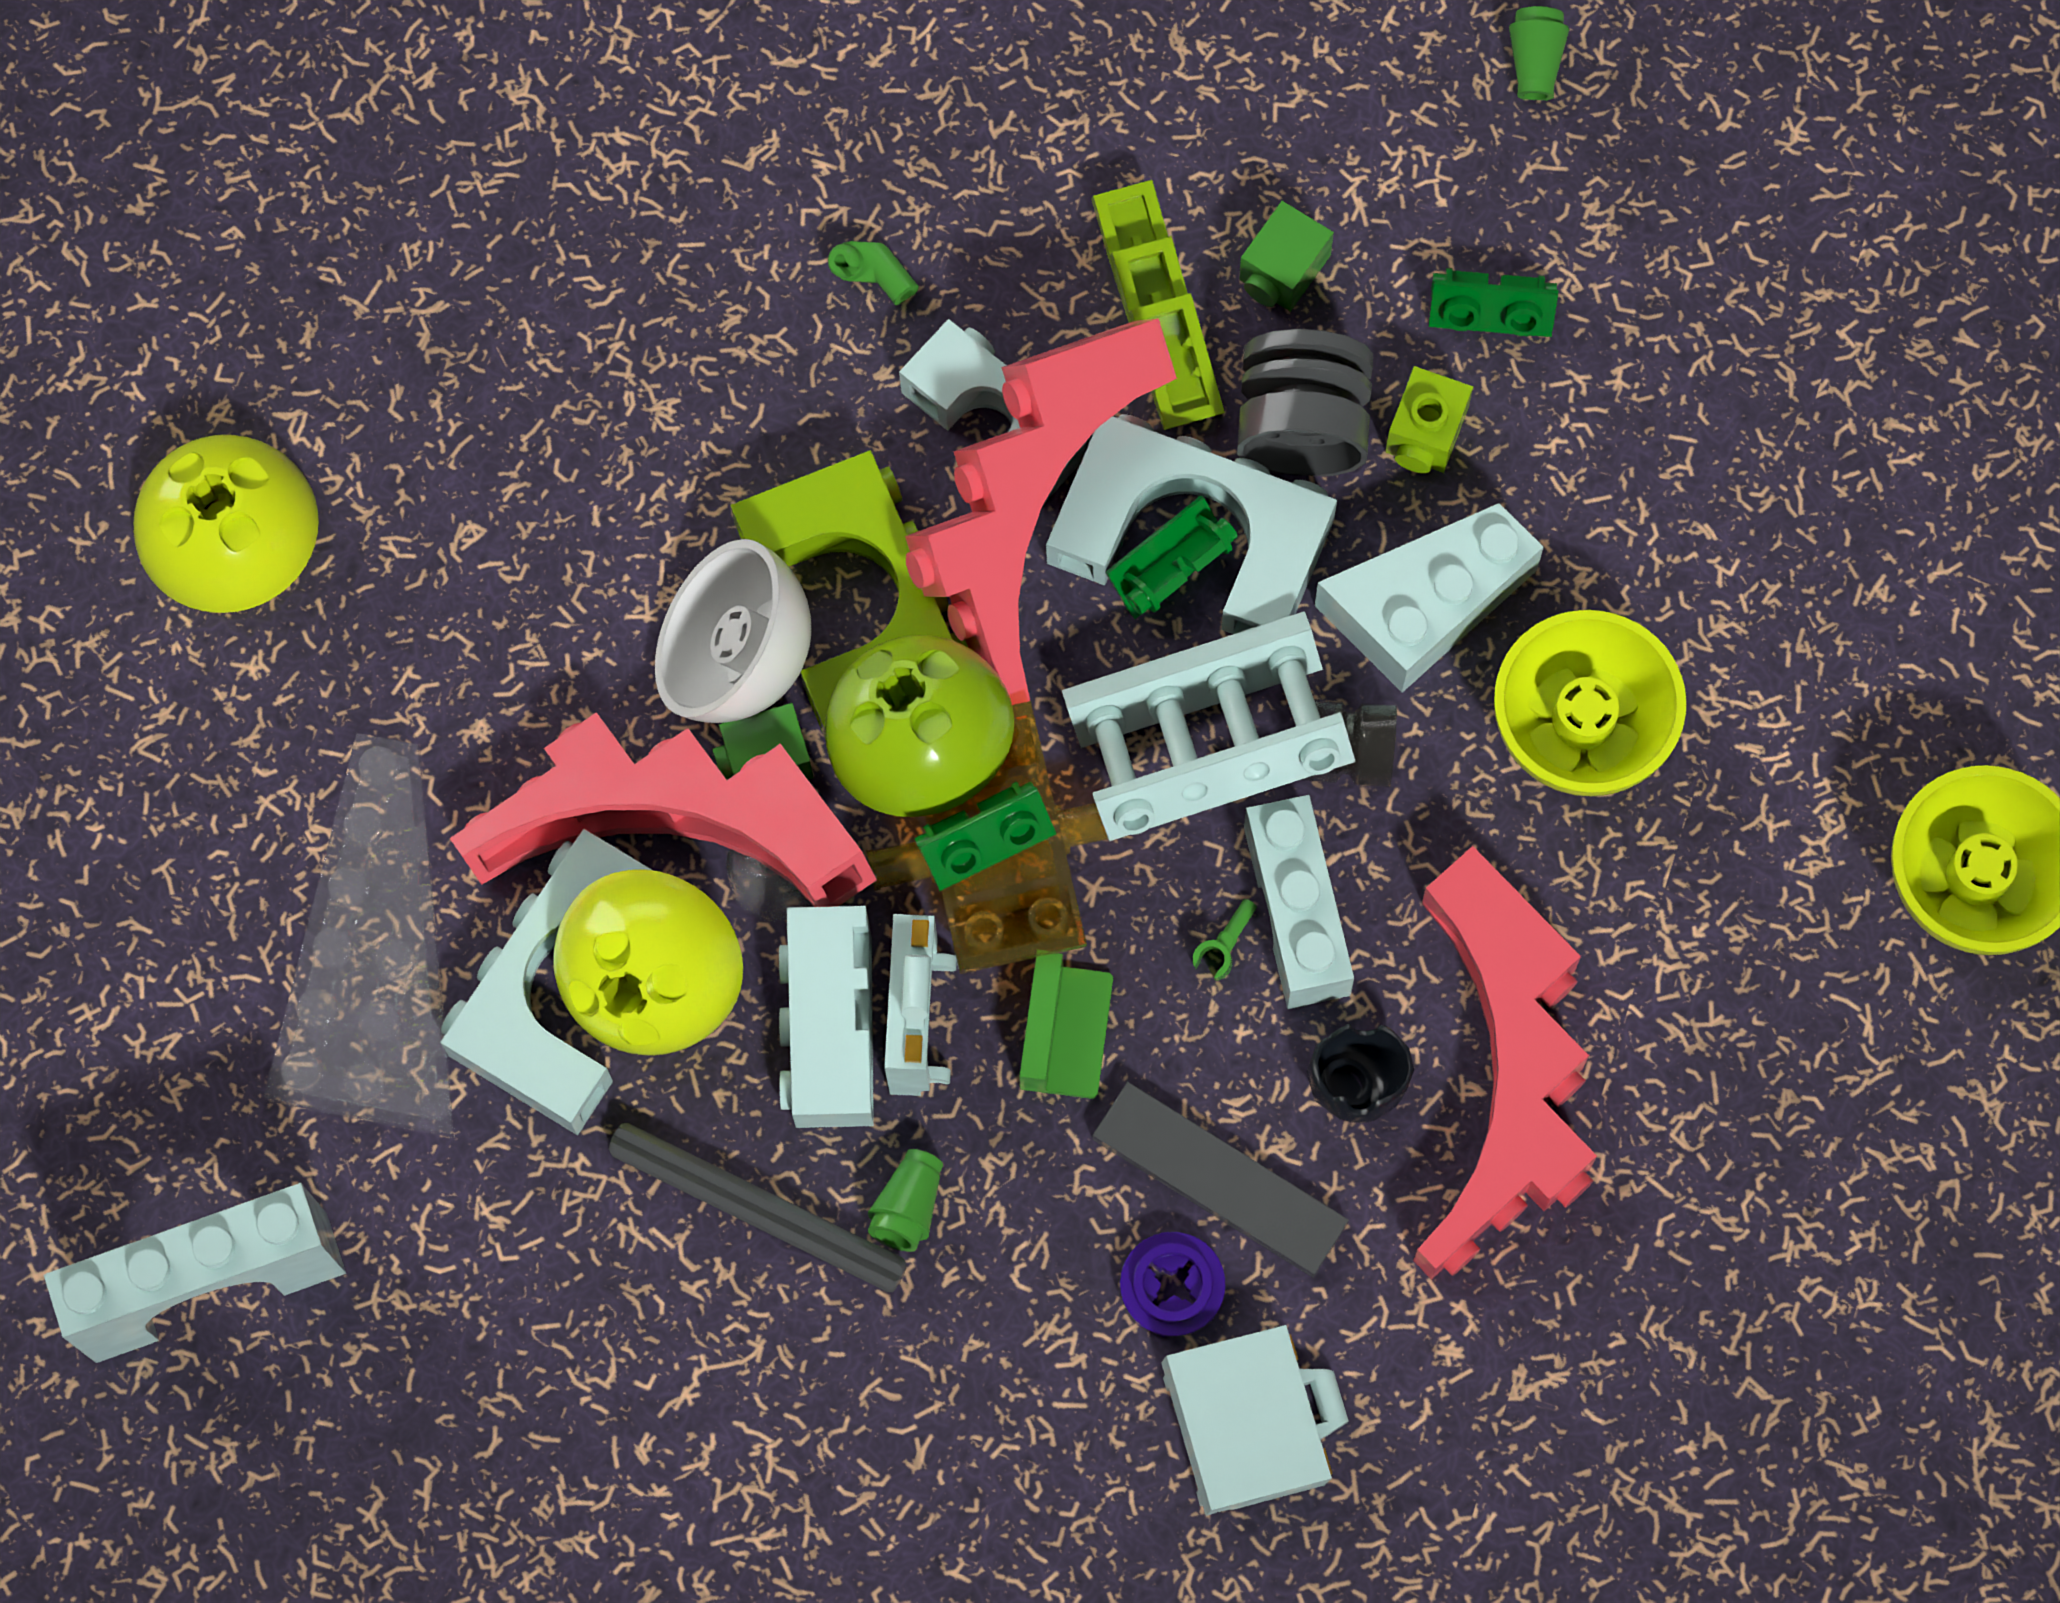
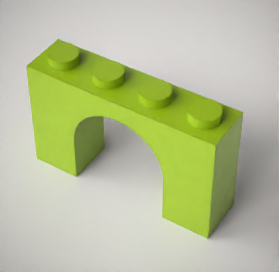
[730,450,968,740]

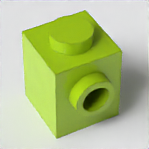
[1385,366,1473,473]

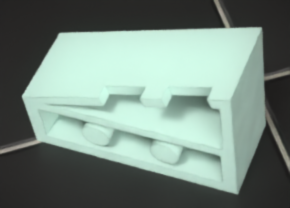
[1315,503,1543,693]
[779,906,874,1128]

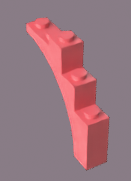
[905,318,1177,708]
[450,712,877,907]
[1413,846,1597,1280]

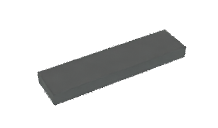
[1093,1082,1349,1278]

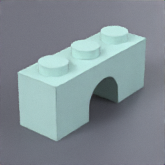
[899,319,1090,503]
[1244,795,1354,1009]

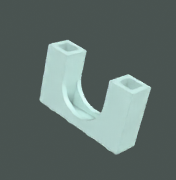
[1046,414,1337,634]
[440,829,652,1135]
[43,1183,346,1363]

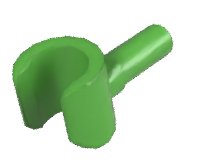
[1193,899,1257,981]

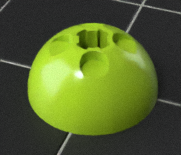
[825,635,1014,817]

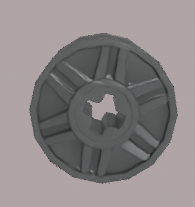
[1237,329,1373,477]

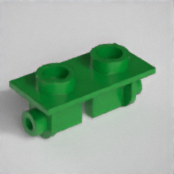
[1428,268,1559,337]
[1105,495,1238,619]
[914,781,1057,891]

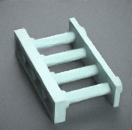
[1062,611,1355,841]

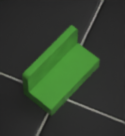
[1020,951,1113,1099]

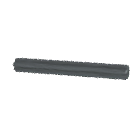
[608,1123,907,1292]

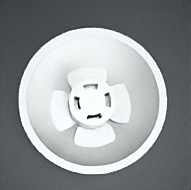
[655,539,811,723]

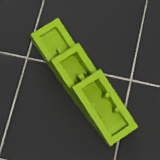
[1091,180,1225,430]

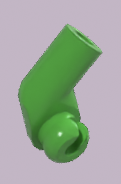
[828,241,919,306]

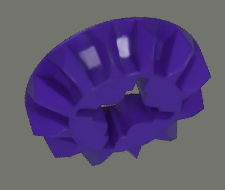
[1120,1232,1225,1338]

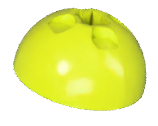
[133,435,319,613]
[1494,610,1686,796]
[1891,765,2060,955]
[554,869,743,1055]

